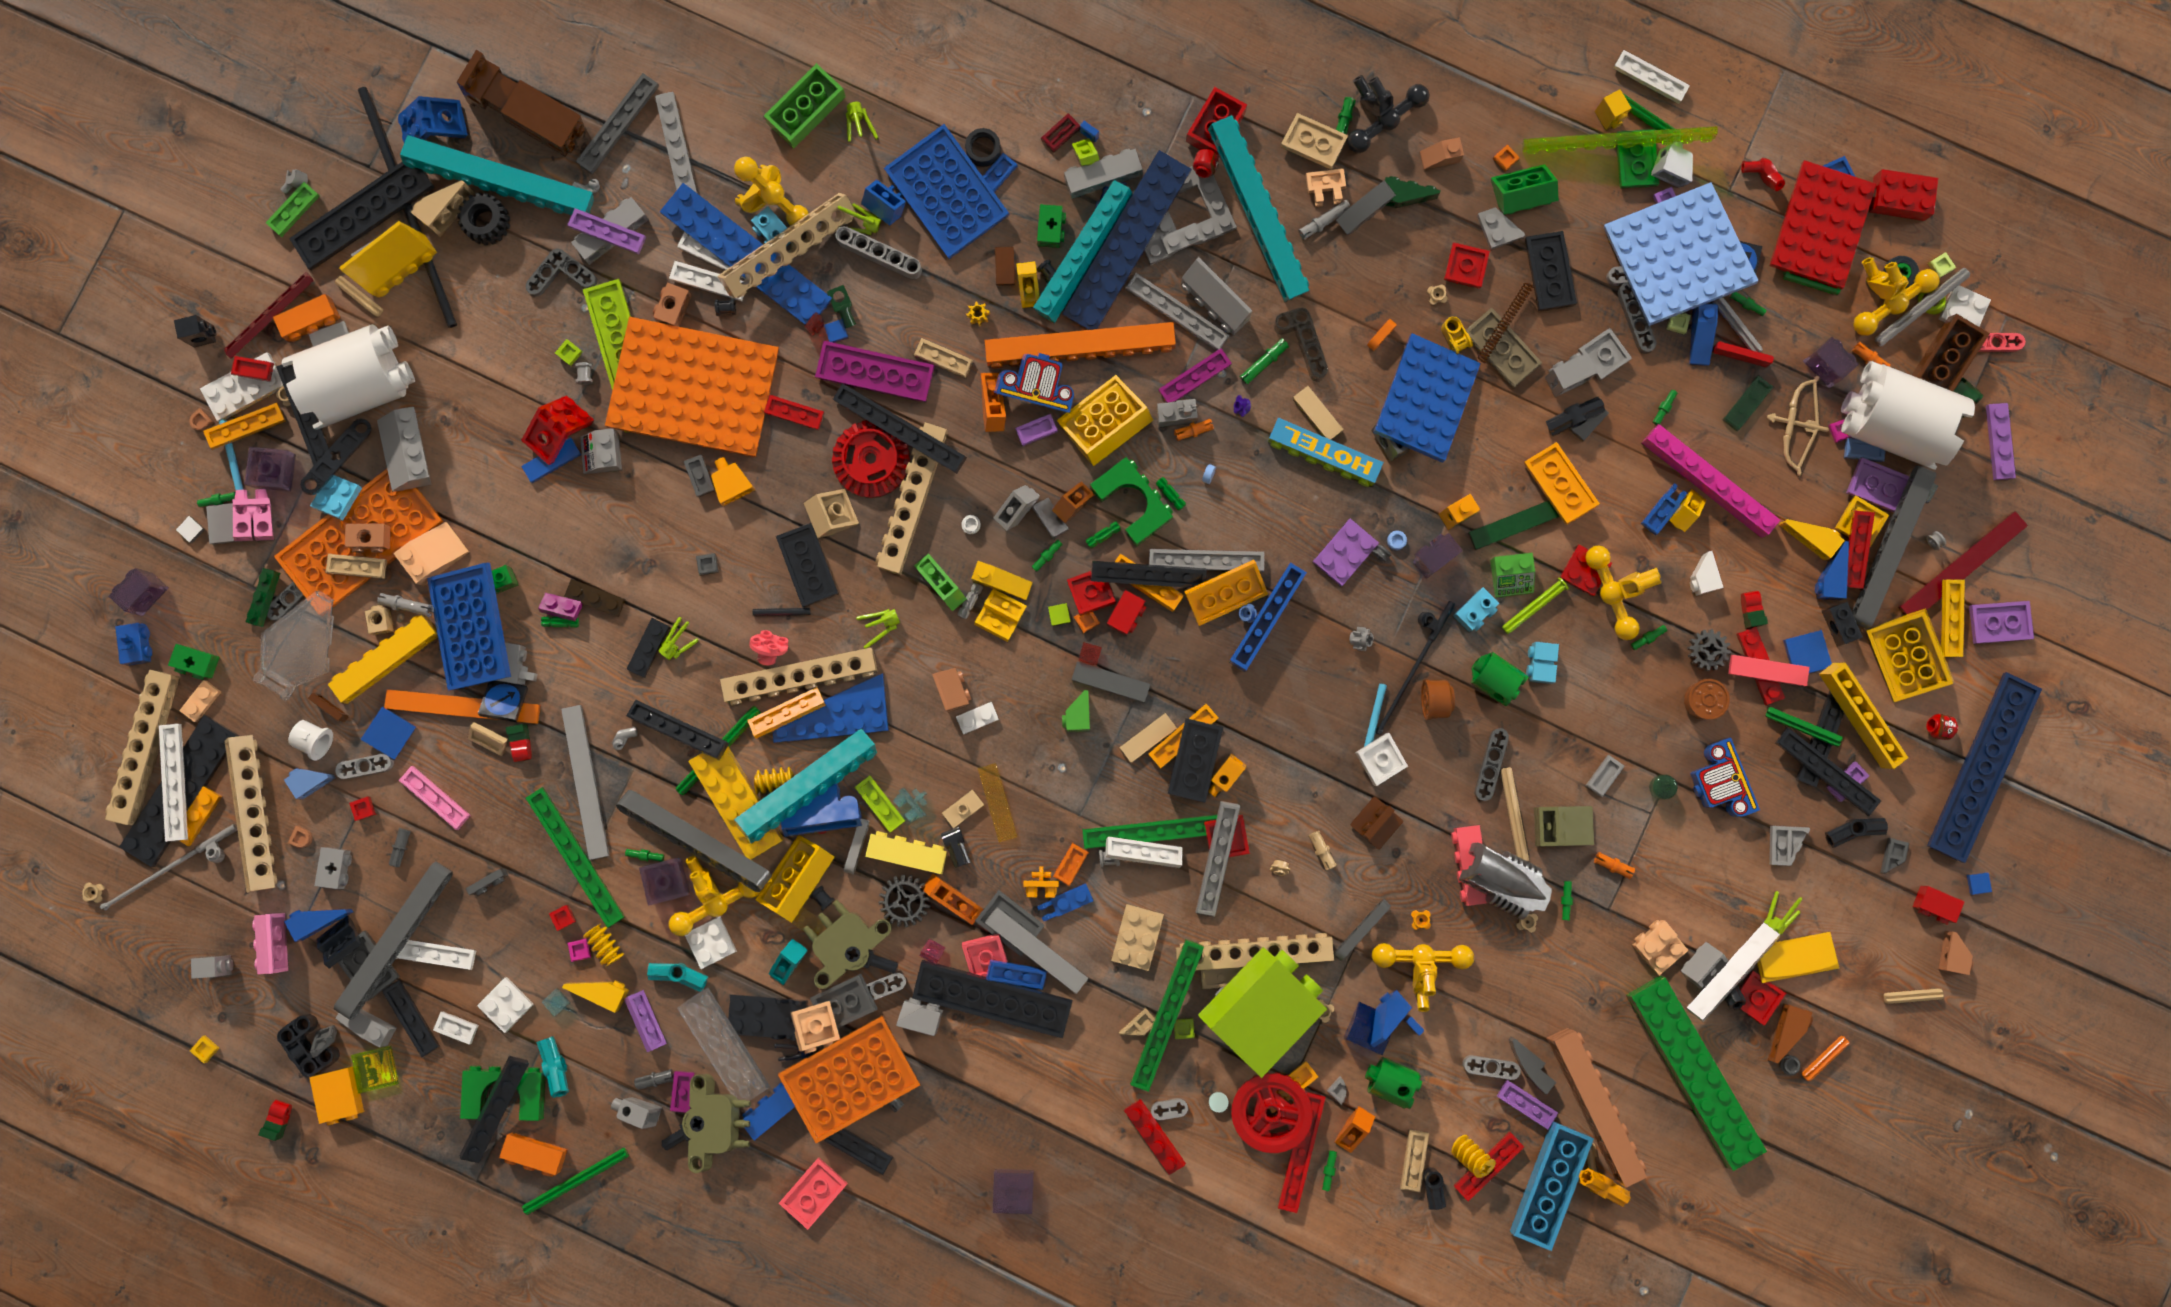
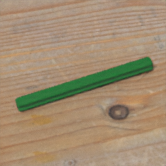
[676,706,761,795]
[522,1148,629,1215]

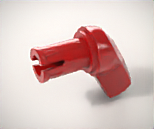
[1741,157,1785,191]

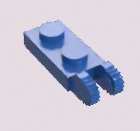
[1641,483,1687,536]
[1037,883,1093,922]

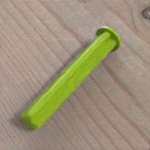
[1502,578,1569,634]

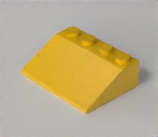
[339,221,437,298]
[1056,375,1153,466]
[1866,608,1954,702]

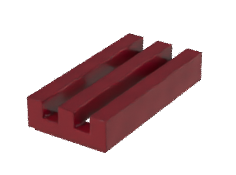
[1041,113,1080,153]

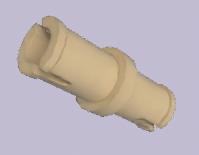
[1308,830,1337,870]

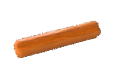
[1801,1036,1850,1082]

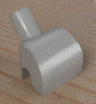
[280,169,308,194]

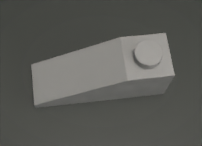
[335,1009,397,1047]

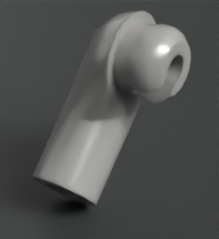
[572,179,600,194]
[612,727,638,750]

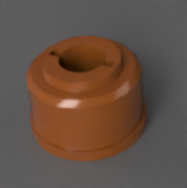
[1421,679,1455,720]
[1684,679,1730,720]

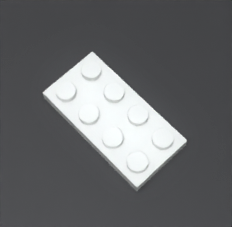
[200,352,284,422]

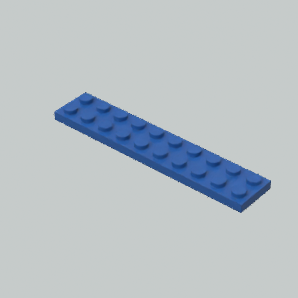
[660,183,832,329]

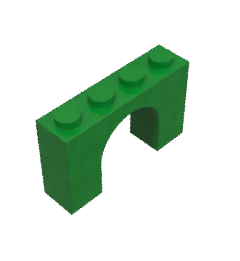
[1090,457,1173,547]
[460,1065,546,1121]

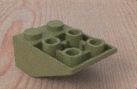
[1534,806,1594,846]

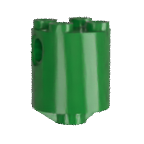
[1471,652,1529,706]
[1365,1056,1422,1109]

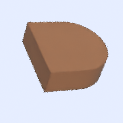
[189,408,215,431]
[288,826,312,848]

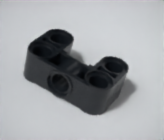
[277,1014,340,1077]

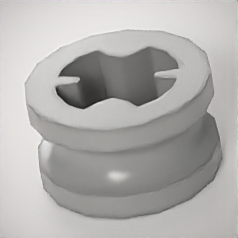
[1926,531,1946,550]

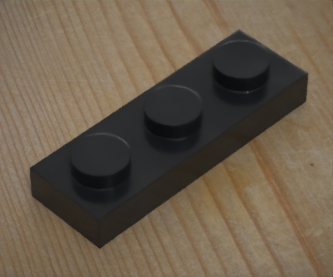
[627,618,670,678]

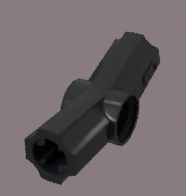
[1546,397,1605,437]
[1825,818,1888,848]

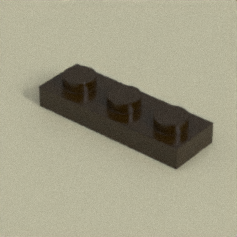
[564,579,626,617]

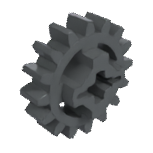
[1687,629,1731,671]

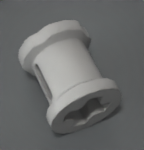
[575,362,593,385]
[1099,850,1120,868]

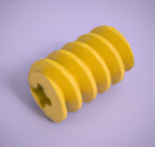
[754,767,795,794]
[583,923,624,967]
[1451,1135,1496,1178]

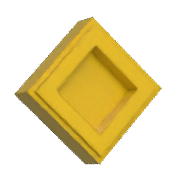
[190,1035,219,1064]

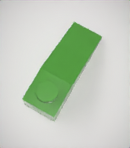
[914,554,967,611]

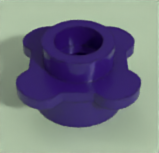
[1234,395,1251,417]

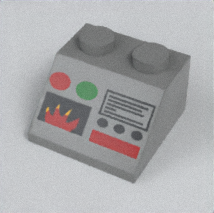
[580,429,622,474]

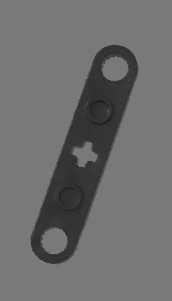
[300,418,372,495]

